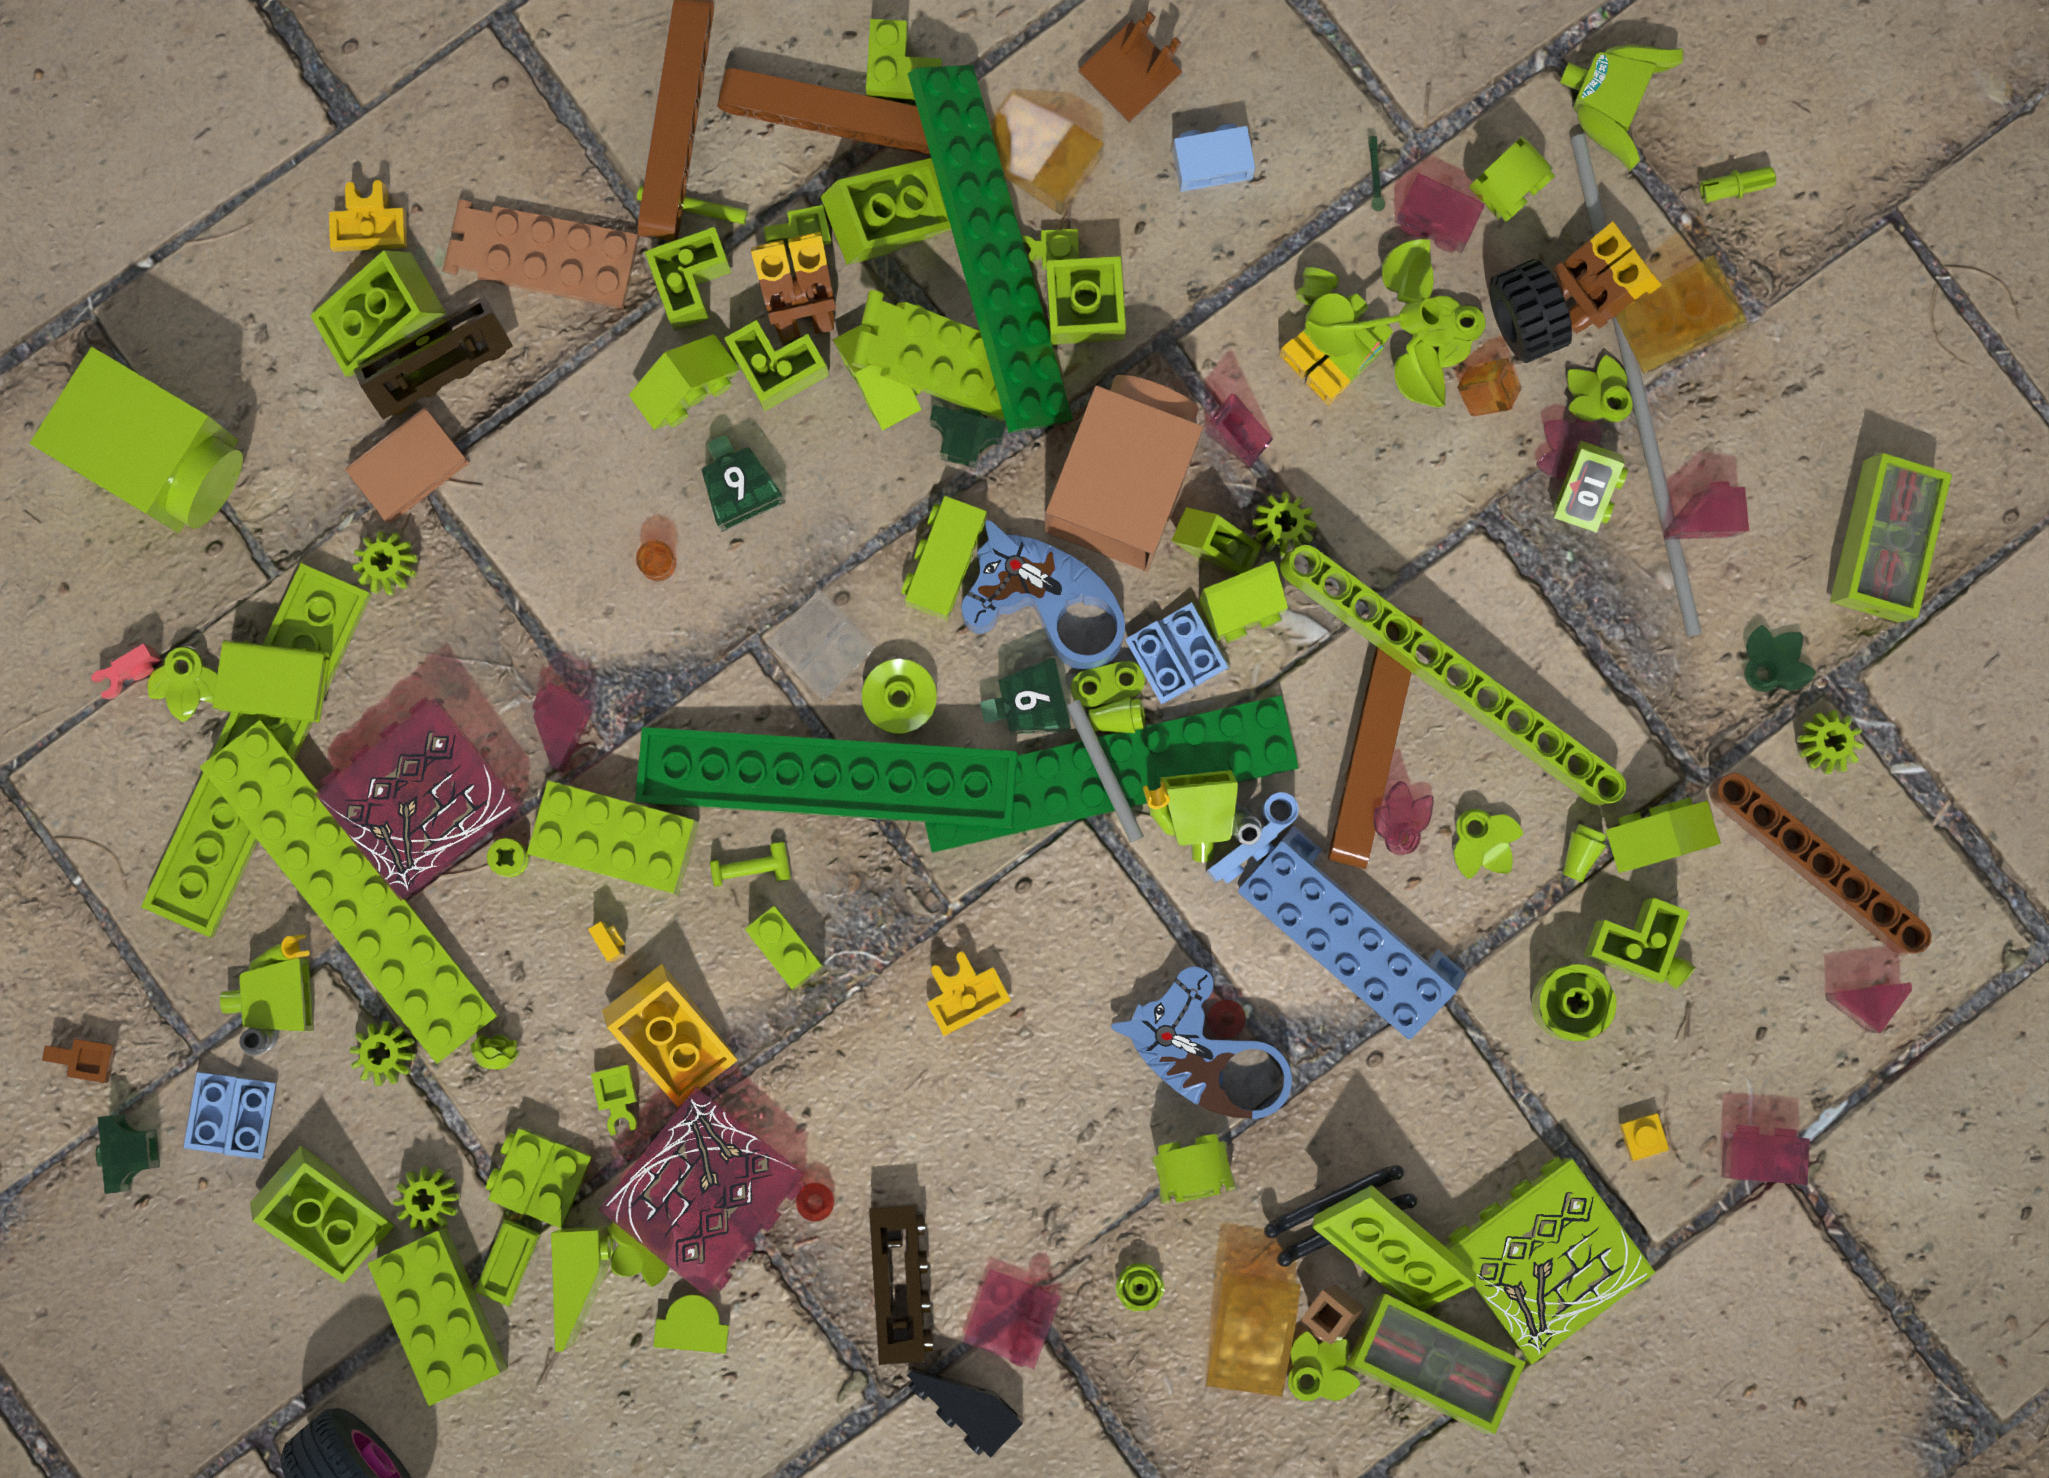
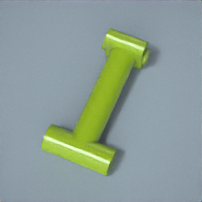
[709,842,791,887]

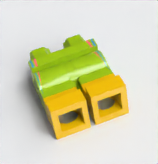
[1279,293,1393,407]

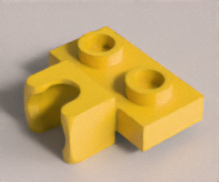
[329,180,407,252]
[926,951,1011,1037]

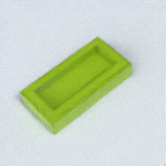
[474,1219,541,1307]

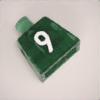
[701,436,786,533]
[980,657,1071,735]

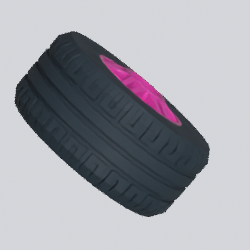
[280,1408,412,1478]

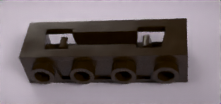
[354,296,513,420]
[869,1203,933,1365]

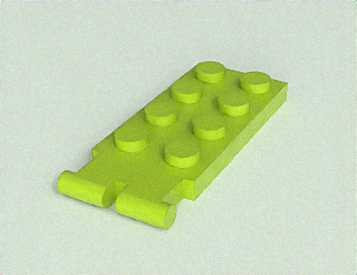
[852,290,1005,421]

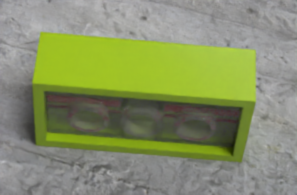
[1830,453,1952,623]
[1346,1294,1526,1434]

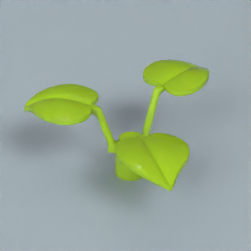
[1305,239,1445,408]

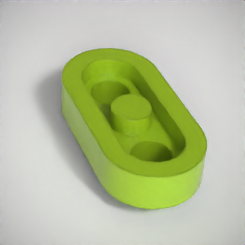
[1071,661,1145,709]

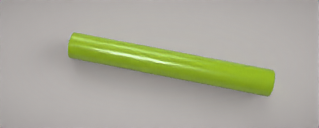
[637,186,748,225]

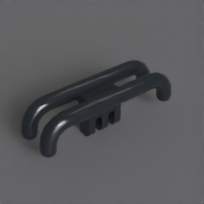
[1264,1165,1418,1267]

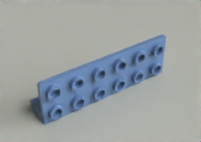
[1238,826,1467,1039]

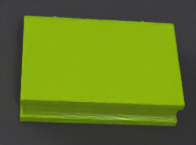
[212,640,330,723]

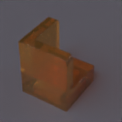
[1457,358,1522,417]

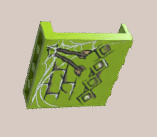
[1445,1156,1656,1364]

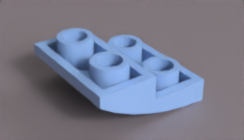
[1125,602,1230,704]
[183,1071,276,1159]

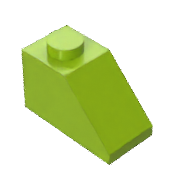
[1171,507,1262,575]

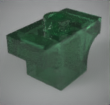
[930,405,1006,469]
[96,1114,160,1194]

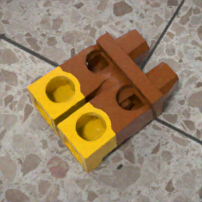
[1553,221,1662,334]
[751,231,836,342]

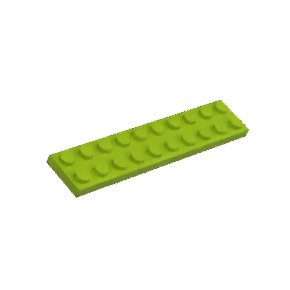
[141,563,372,938]
[199,720,499,1064]

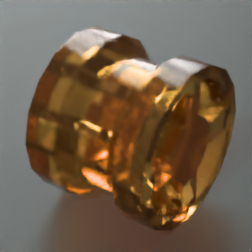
[636,540,677,582]

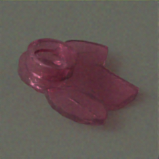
[1536,418,1603,480]
[1373,781,1434,855]

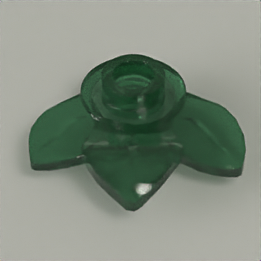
[1744,625,1816,692]

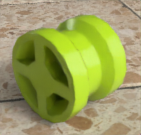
[1295,267,1340,306]
[487,838,530,878]

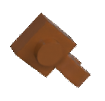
[42,1039,116,1083]

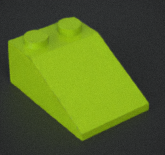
[821,158,951,265]
[310,250,447,377]
[250,1145,394,1284]
[551,1226,616,1352]

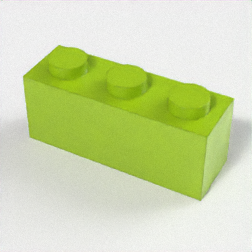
[901,496,987,621]

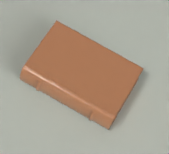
[345,407,469,524]

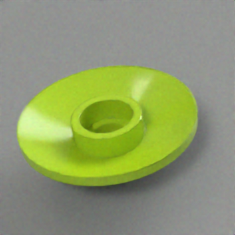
[861,659,937,734]

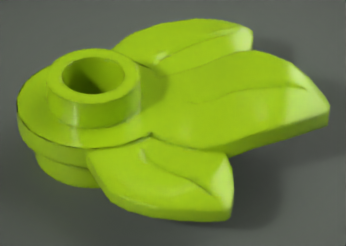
[1412,295,1486,368]
[1567,355,1633,422]
[147,646,217,722]
[1453,808,1524,879]
[607,1215,674,1287]
[1287,1331,1360,1401]

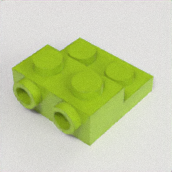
[485,1127,593,1229]

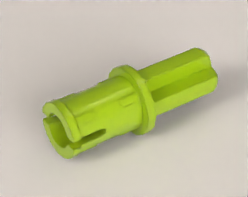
[1699,167,1776,204]

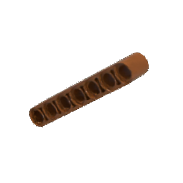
[638,0,714,241]
[717,68,931,156]
[1328,614,1423,869]
[1709,773,1932,955]

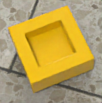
[588,921,626,963]
[1619,1113,1669,1161]

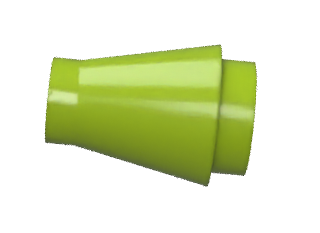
[1089,696,1145,733]
[1562,824,1607,882]

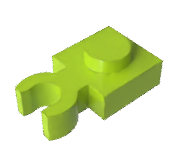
[1021,229,1079,270]
[590,1064,638,1136]

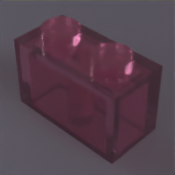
[1395,173,1485,253]
[1721,1125,1810,1185]

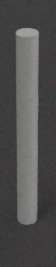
[1066,700,1144,843]

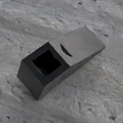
[907,1367,1023,1458]

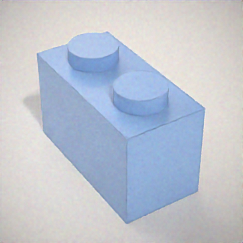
[1172,124,1255,192]

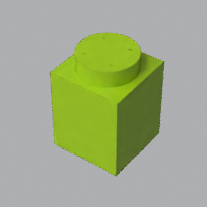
[29,346,243,534]

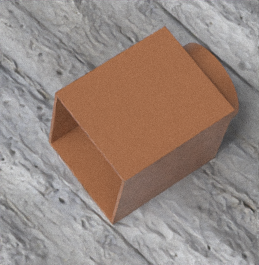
[1045,375,1203,573]

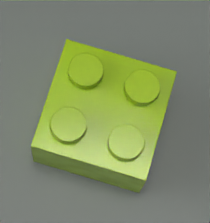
[1046,256,1126,345]

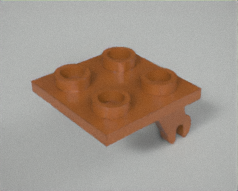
[1078,11,1182,123]

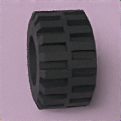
[1489,258,1572,363]

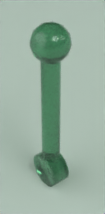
[1368,136,1386,212]

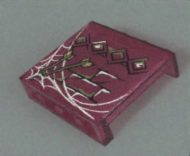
[315,697,526,901]
[598,1086,806,1296]

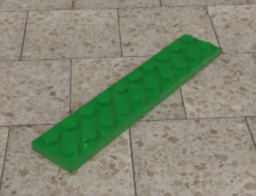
[907,65,1073,433]
[925,695,1299,854]
[635,727,1018,828]

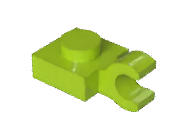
[764,205,831,246]

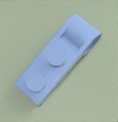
[1206,792,1299,884]

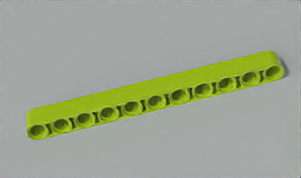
[1280,545,1626,805]

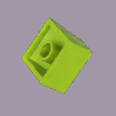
[1199,560,1288,643]

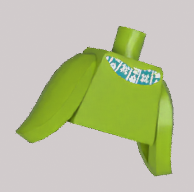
[1560,44,1684,171]

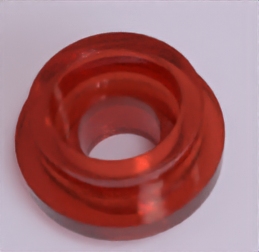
[1207,1000,1246,1038]
[796,1182,834,1221]

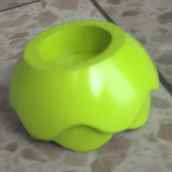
[471,1035,520,1070]
[1116,1263,1164,1311]

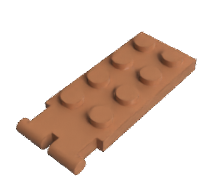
[442,199,640,309]

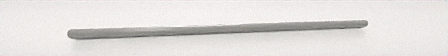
[1571,134,1702,637]

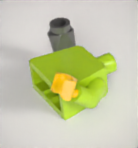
[1143,770,1262,862]
[220,934,314,1056]

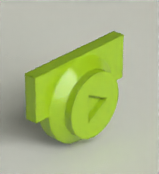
[653,1294,729,1354]

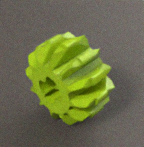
[1252,492,1317,557]
[352,531,418,596]
[1796,710,1864,775]
[349,1021,416,1086]
[393,1166,461,1232]

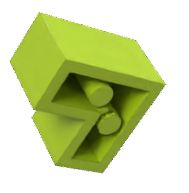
[866,19,943,106]
[644,227,732,331]
[724,320,829,412]
[833,324,922,431]
[628,334,740,430]
[1606,797,1721,873]
[1583,898,1690,984]

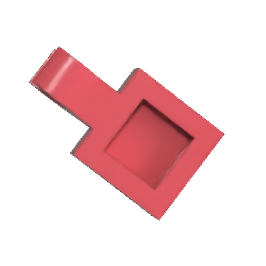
[91,643,162,700]

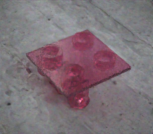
[962,1269,1062,1369]

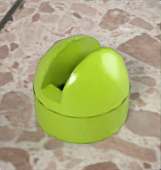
[1665,957,1696,990]

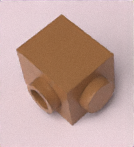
[1301,1284,1365,1345]

